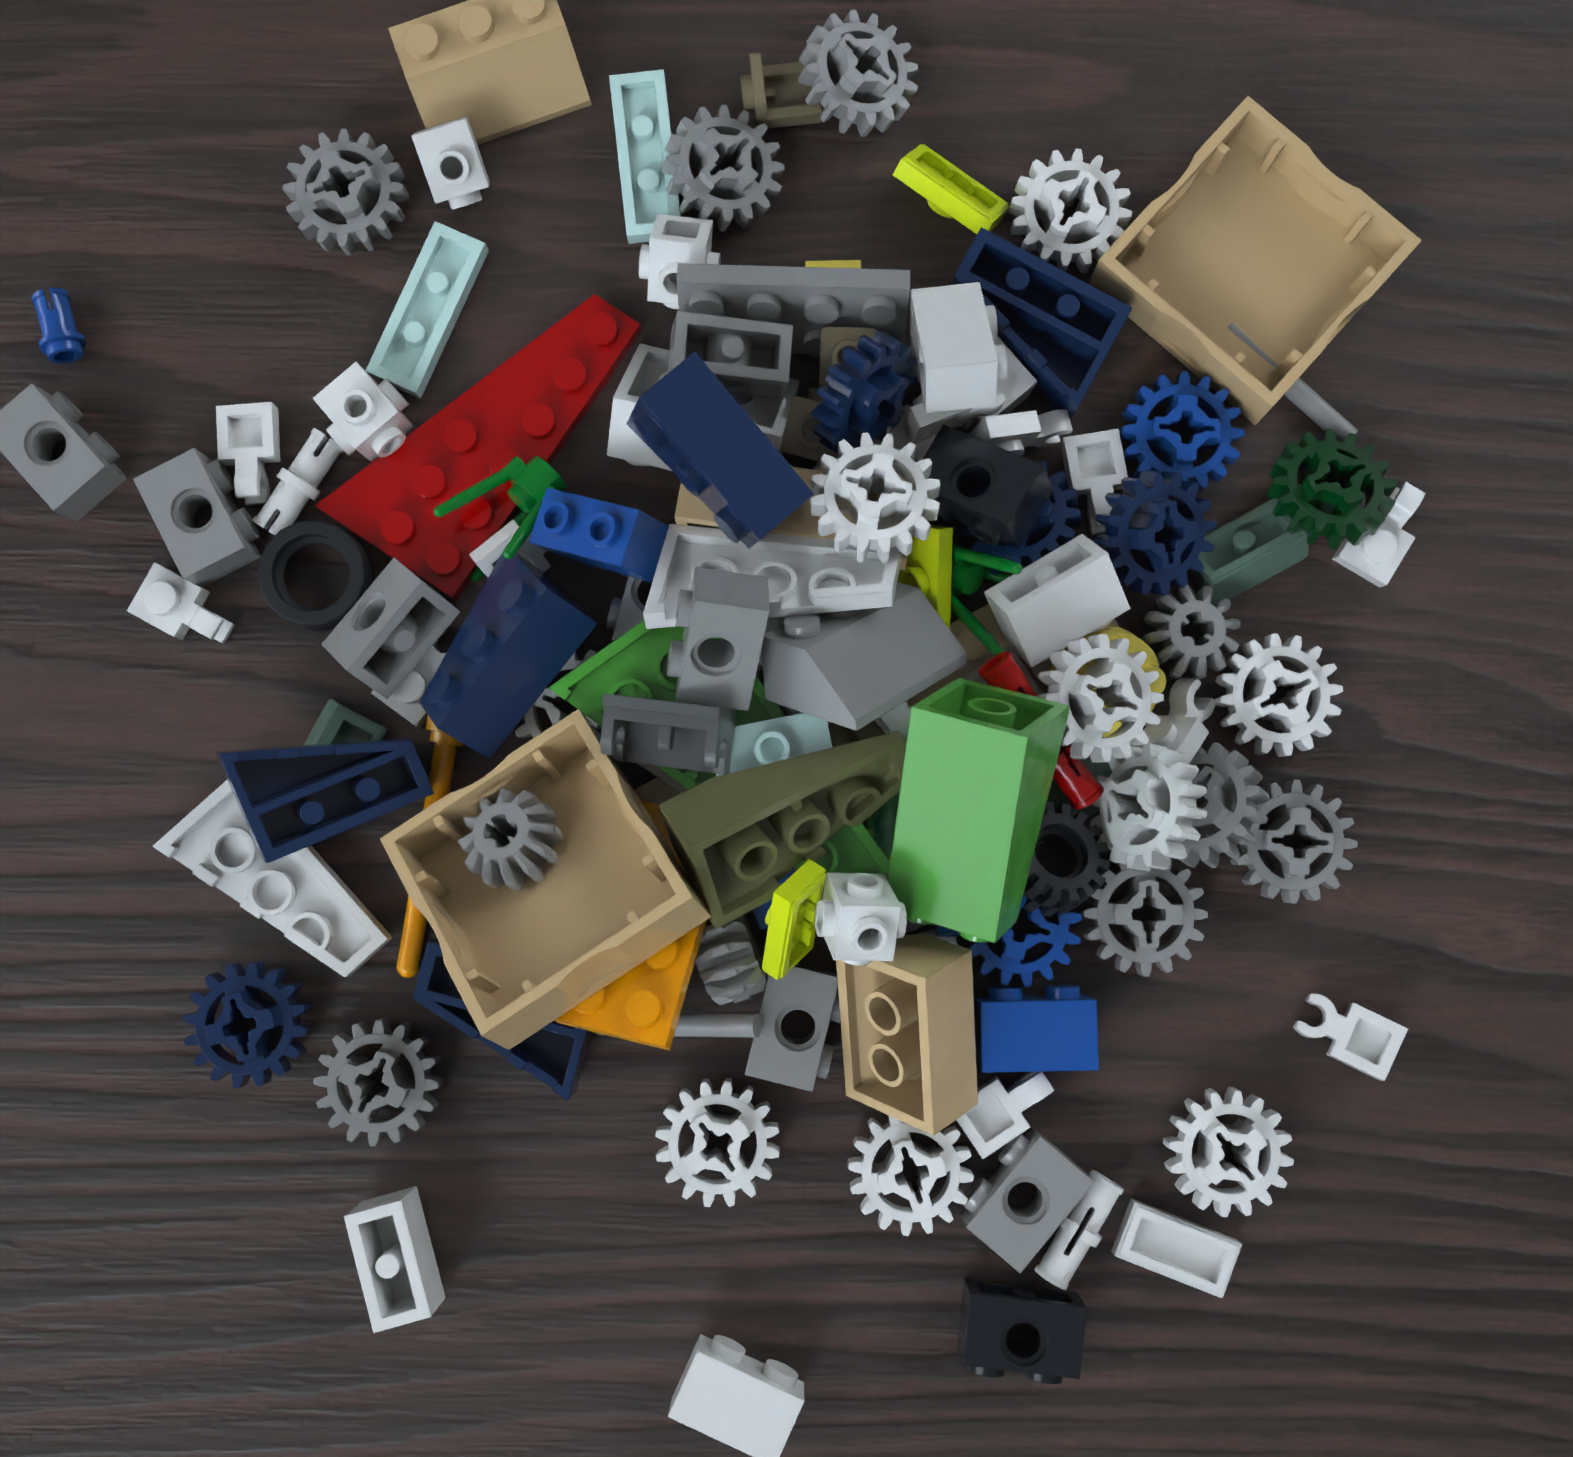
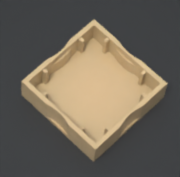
[1089,96,1422,425]
[380,709,712,1050]

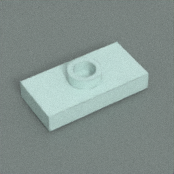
[716,713,832,777]

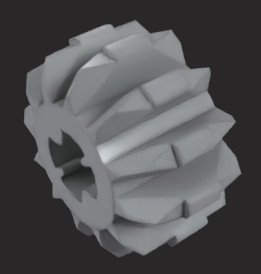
[1142,585,1241,680]
[458,788,564,891]
[695,914,768,1006]

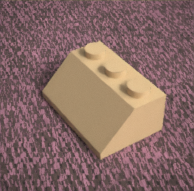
[388,0,592,145]
[836,934,978,1136]

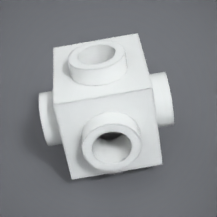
[639,214,721,309]
[313,362,414,462]
[815,872,907,966]

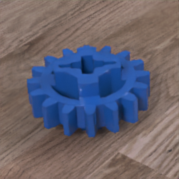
[1119,371,1245,494]
[965,873,1082,987]

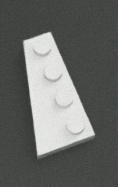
[643,524,901,629]
[152,780,393,977]

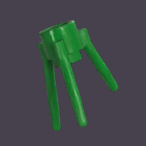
[434,456,567,582]
[951,542,1023,655]

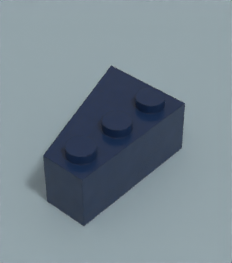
[952,227,1132,419]
[626,352,814,549]
[419,545,597,759]
[215,739,434,864]
[412,939,592,1101]

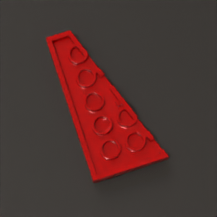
[315,294,642,601]

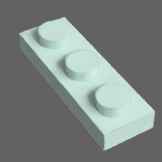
[609,69,681,244]
[365,221,489,399]

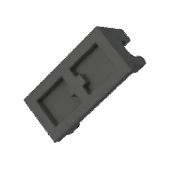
[600,694,737,775]

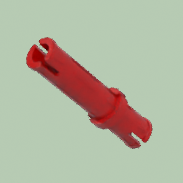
[978,651,1104,810]

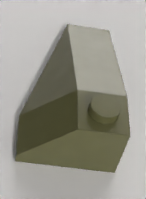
[659,731,906,929]

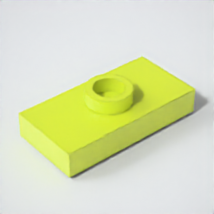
[893,144,1009,234]
[897,525,953,629]
[762,859,826,981]

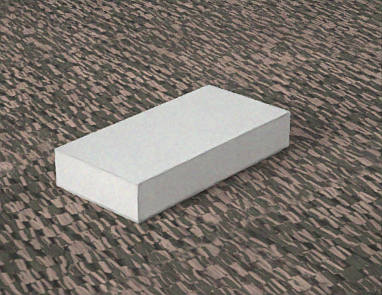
[1111,1198,1242,1299]

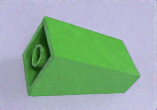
[888,678,1070,943]

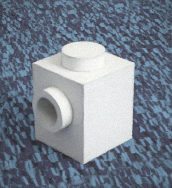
[411,116,490,209]

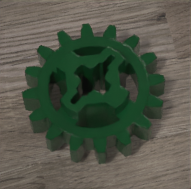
[1267,429,1397,549]

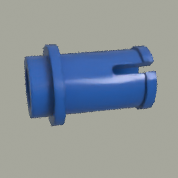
[31,287,86,364]

